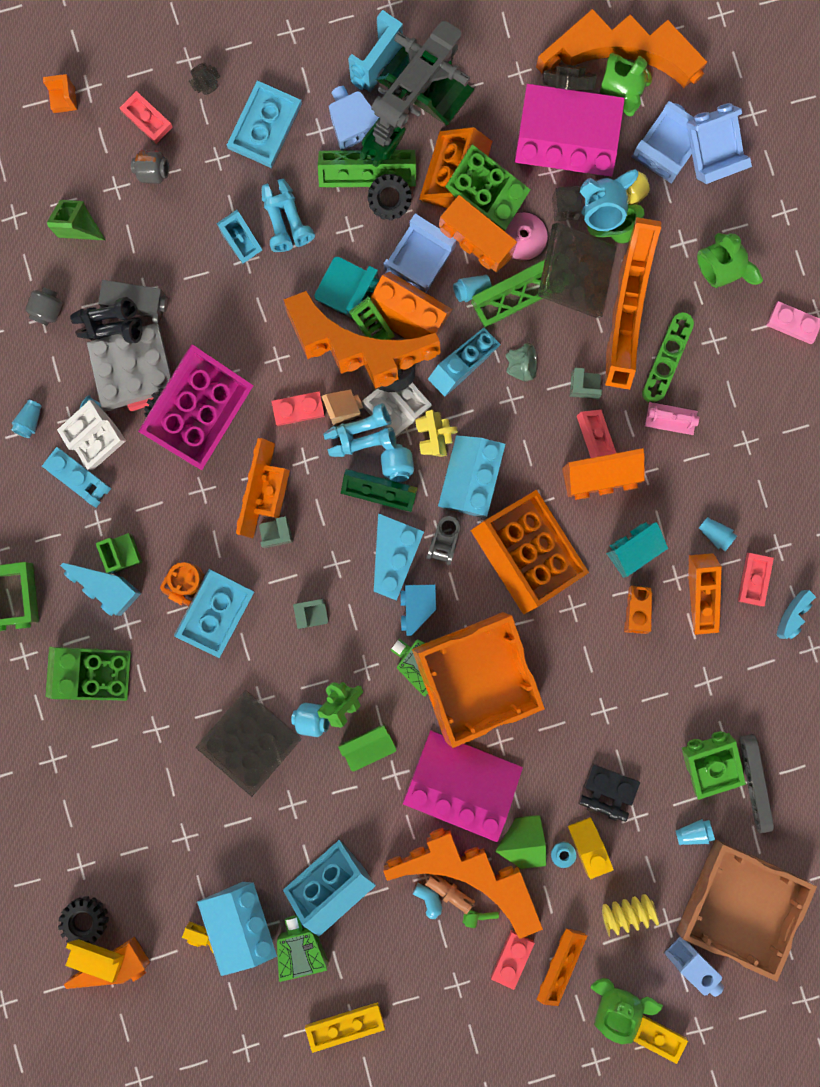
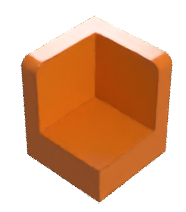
[43,74,77,113]

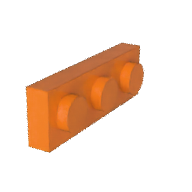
[536,928,587,1006]

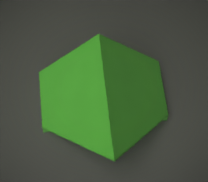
[47,200,105,240]
[495,815,546,869]

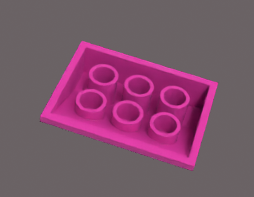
[515,84,625,177]
[138,344,254,470]
[403,730,523,842]

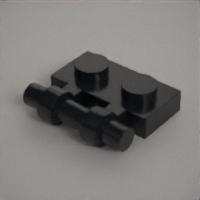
[578,763,640,822]

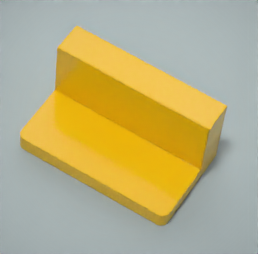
[65,939,124,983]

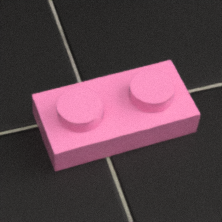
[766,301,820,344]

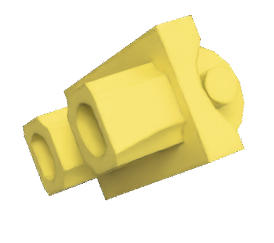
[415,410,458,457]

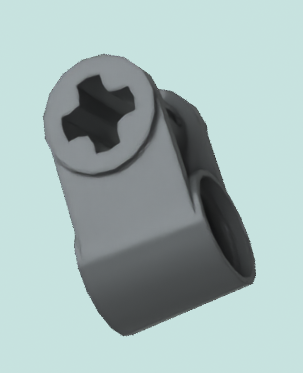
[426,516,460,565]

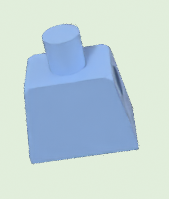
[329,86,379,151]
[664,937,724,997]

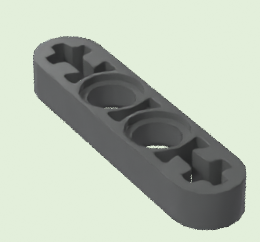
[739,734,774,833]

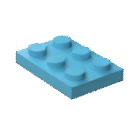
[227,81,302,168]
[174,569,254,658]

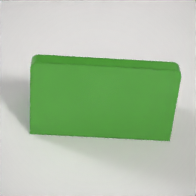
[338,724,396,772]

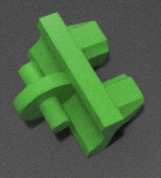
[317,682,363,728]

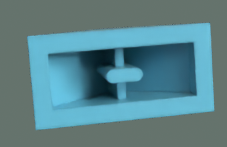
[217,210,262,264]

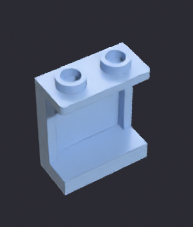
[632,101,694,184]
[686,103,752,184]
[384,214,456,293]

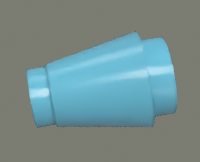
[453,274,491,302]
[11,400,42,438]
[699,517,737,551]
[675,819,715,845]

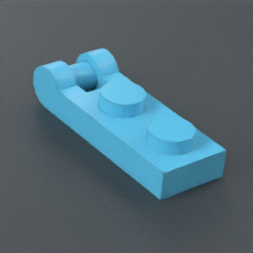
[42,447,112,508]

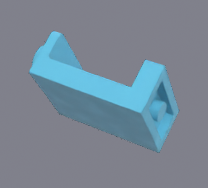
[348,10,403,92]

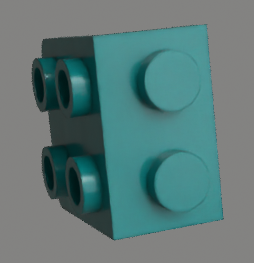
[314,257,380,319]

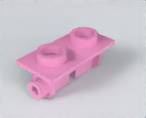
[645,402,699,435]

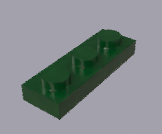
[340,469,418,512]

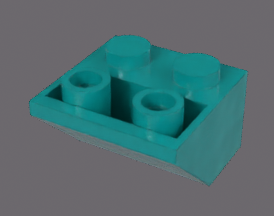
[606,521,668,578]

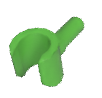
[463,910,499,928]

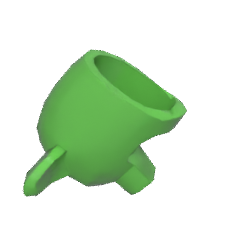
[600,53,652,116]
[697,233,763,288]
[591,978,663,1044]

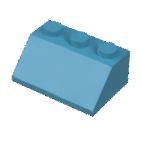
[438,435,505,519]
[283,840,376,936]
[197,882,277,976]

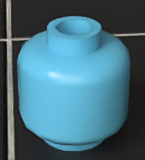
[381,444,414,482]
[291,703,330,737]

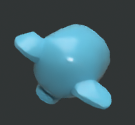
[580,169,638,231]

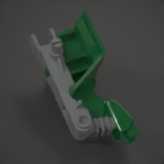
[360,21,474,168]

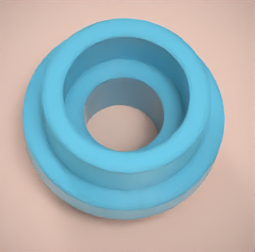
[551,842,576,868]

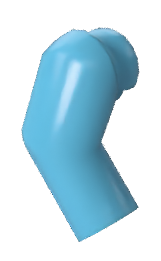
[413,883,442,919]

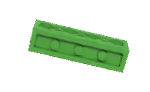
[318,150,416,187]
[471,252,571,328]

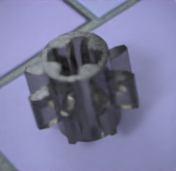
[189,63,221,95]

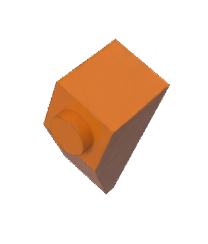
[688,553,722,635]
[64,937,150,989]

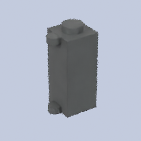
[98,280,168,323]

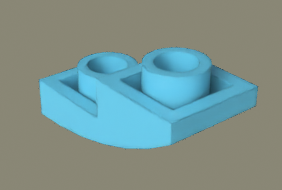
[776,590,816,639]

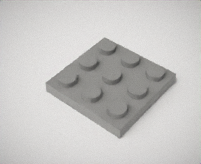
[87,323,172,412]

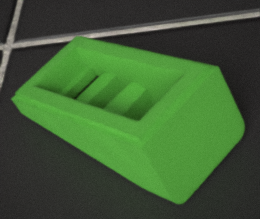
[349,297,395,340]

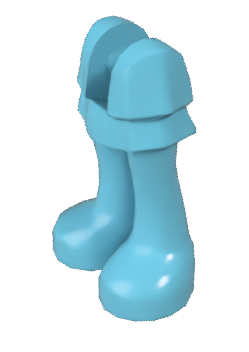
[262,179,315,252]
[323,403,396,457]

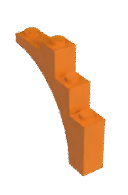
[605,217,661,390]
[283,291,440,389]
[383,828,543,939]

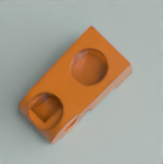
[624,586,652,634]

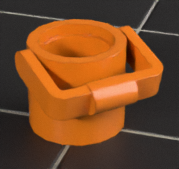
[160,562,204,606]

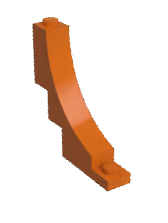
[536,9,707,88]

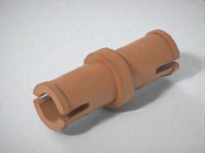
[425,874,475,914]

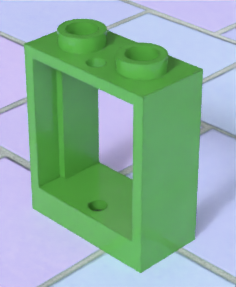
[0,562,39,631]

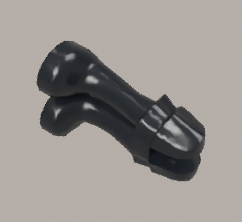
[70,297,142,344]

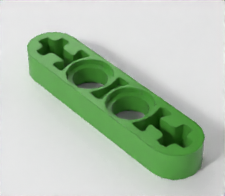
[642,312,694,403]

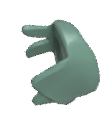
[506,343,537,382]

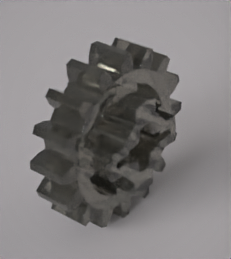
[543,64,597,92]

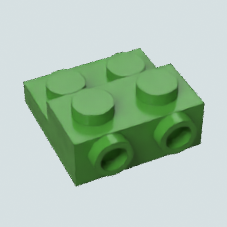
[682,731,746,800]

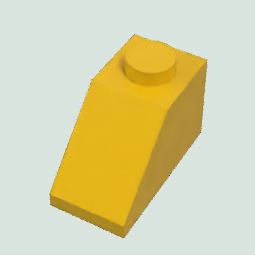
[568,817,614,879]

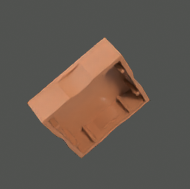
[676,839,817,982]

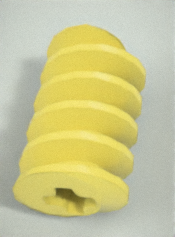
[602,894,659,937]

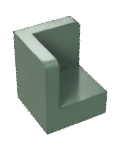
[569,368,602,399]
[259,516,293,548]
[293,599,328,629]

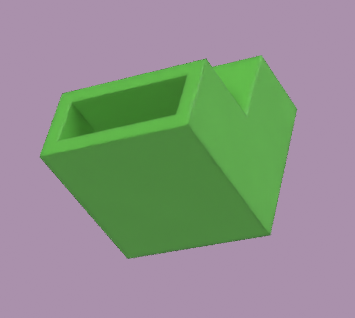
[95,533,143,574]

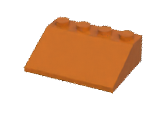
[470,490,589,615]

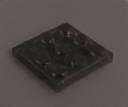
[538,223,616,318]
[195,690,302,797]

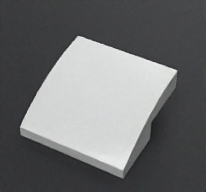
[361,369,432,437]
[57,400,126,470]

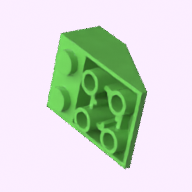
[445,144,531,231]
[45,647,131,701]

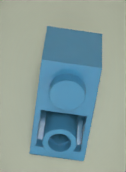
[400,585,436,636]

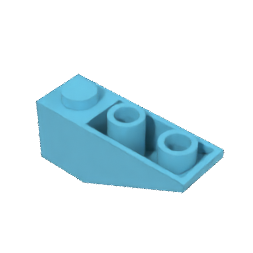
[428,328,501,397]
[60,563,141,616]

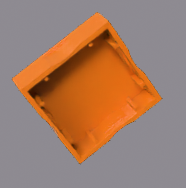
[412,612,545,748]

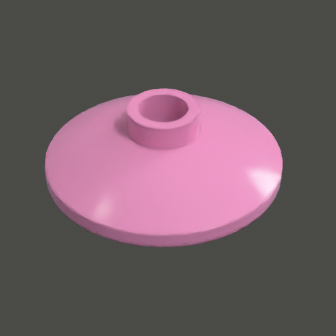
[505,212,548,261]

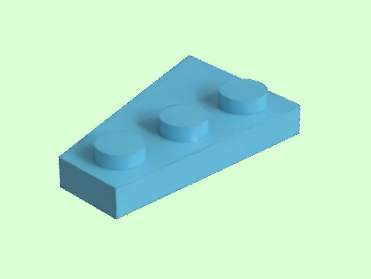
[374,513,424,601]

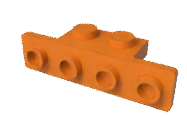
[236,438,290,538]

